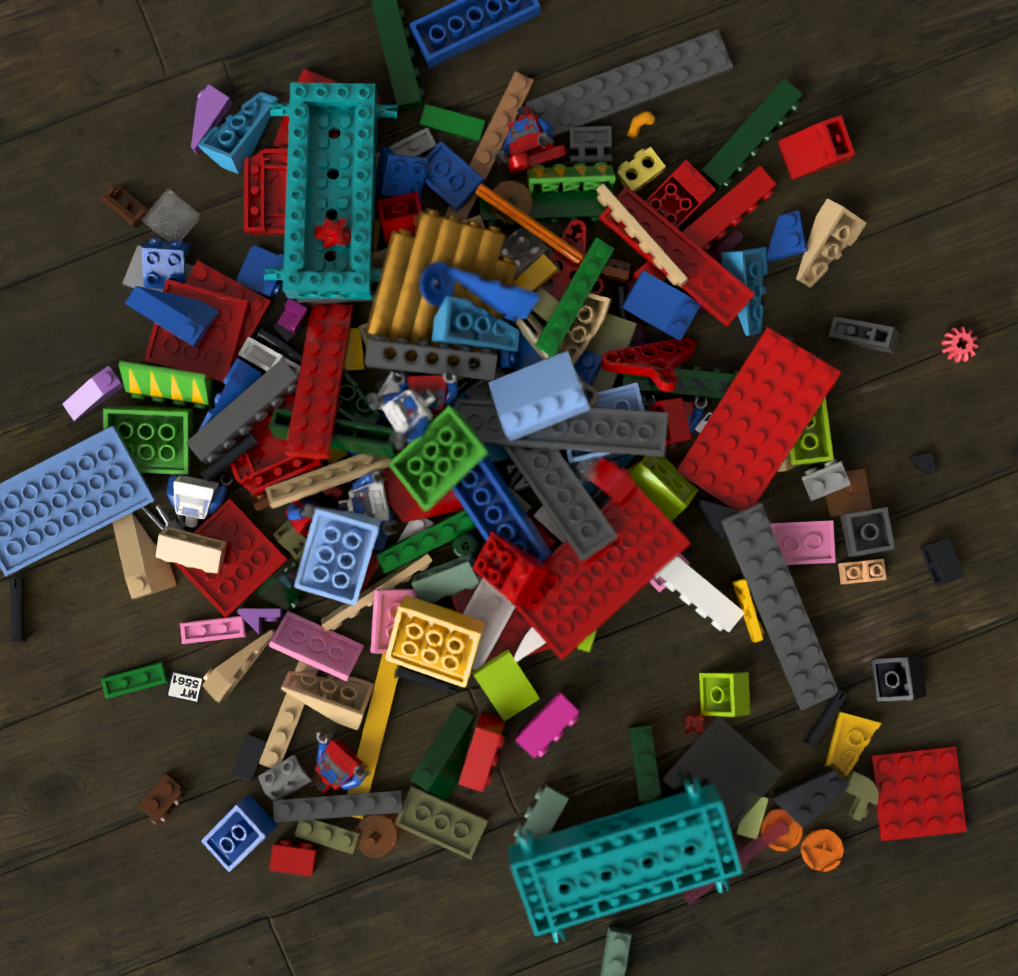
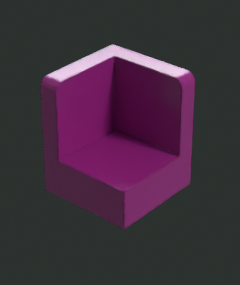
[278,298,308,334]

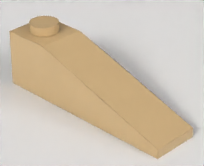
[281,671,375,730]

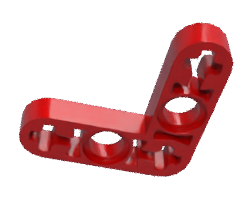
[508,145,568,174]

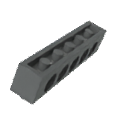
[365,335,497,380]

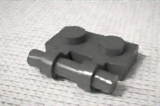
[570,126,612,164]

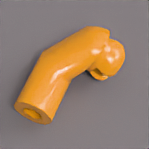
[627,111,655,138]

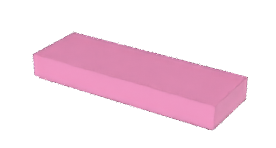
[180,616,246,644]

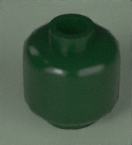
[452,533,480,558]

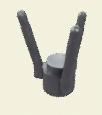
[141,505,187,531]

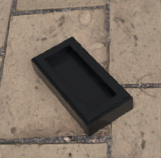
[232,733,267,781]

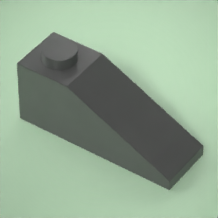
[829,317,900,354]

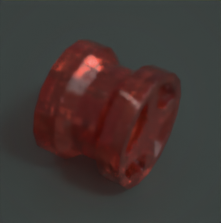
[684,712,703,734]

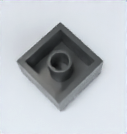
[840,507,895,557]

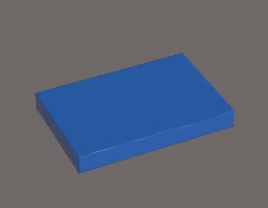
[424,141,486,212]

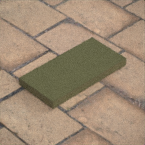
[585,313,638,395]
[394,785,489,860]

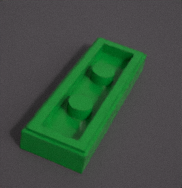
[420,104,485,142]
[101,662,169,699]

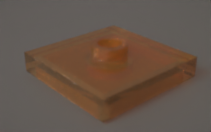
[826,468,872,517]

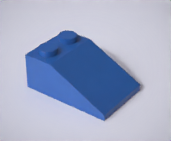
[622,270,701,341]
[201,794,278,872]

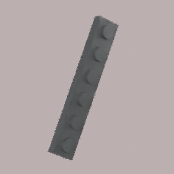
[273,791,403,822]

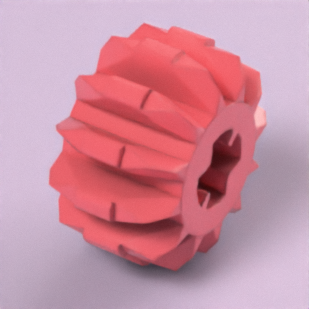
[941,327,978,363]

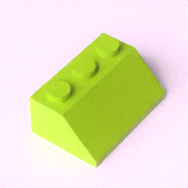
[790,398,834,465]
[630,455,698,522]

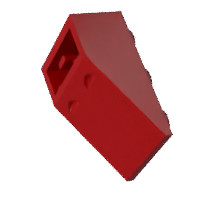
[778,115,855,180]
[645,160,716,229]
[472,532,549,605]

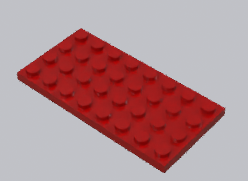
[676,327,841,511]
[510,485,691,661]

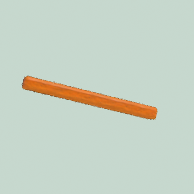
[475,184,584,264]

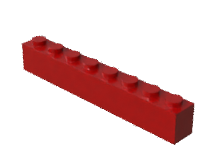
[632,166,777,282]

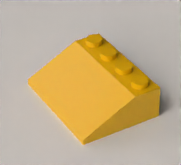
[385,595,487,688]

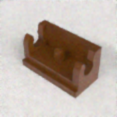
[100,184,151,229]

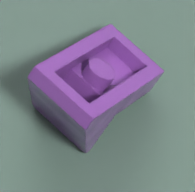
[238,608,283,634]

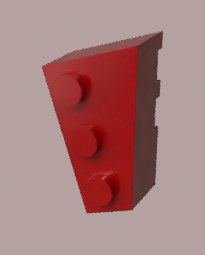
[459,712,505,792]

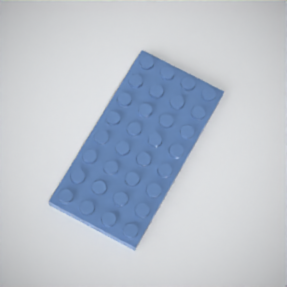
[0,425,156,576]

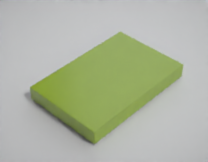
[472,649,540,722]

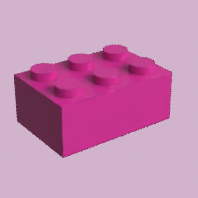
[515,691,579,758]

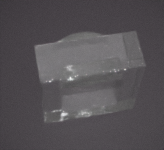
[576,456,599,484]

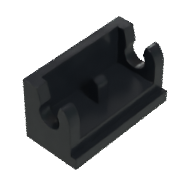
[920,537,965,586]

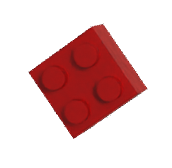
[377,192,422,244]

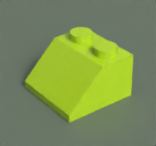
[699,672,750,717]

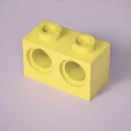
[616,147,666,193]

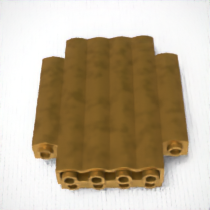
[366,209,518,381]

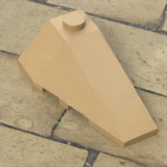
[796,199,866,288]
[560,293,611,366]
[112,512,177,599]
[202,629,276,702]

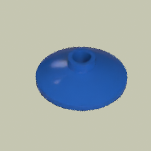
[420,262,455,306]

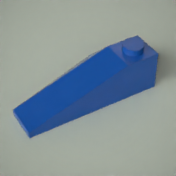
[446,269,540,322]
[125,286,220,348]
[198,358,263,431]

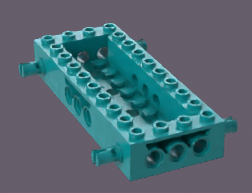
[264,83,398,300]
[508,778,742,943]

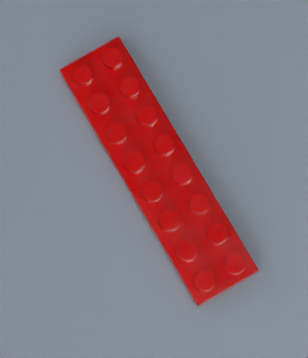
[599,186,755,327]
[285,304,354,459]

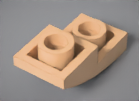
[838,559,887,584]

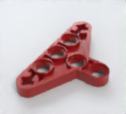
[531,220,604,313]
[600,337,696,392]

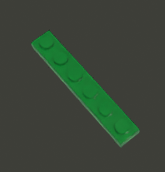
[534,237,614,357]
[375,508,477,574]

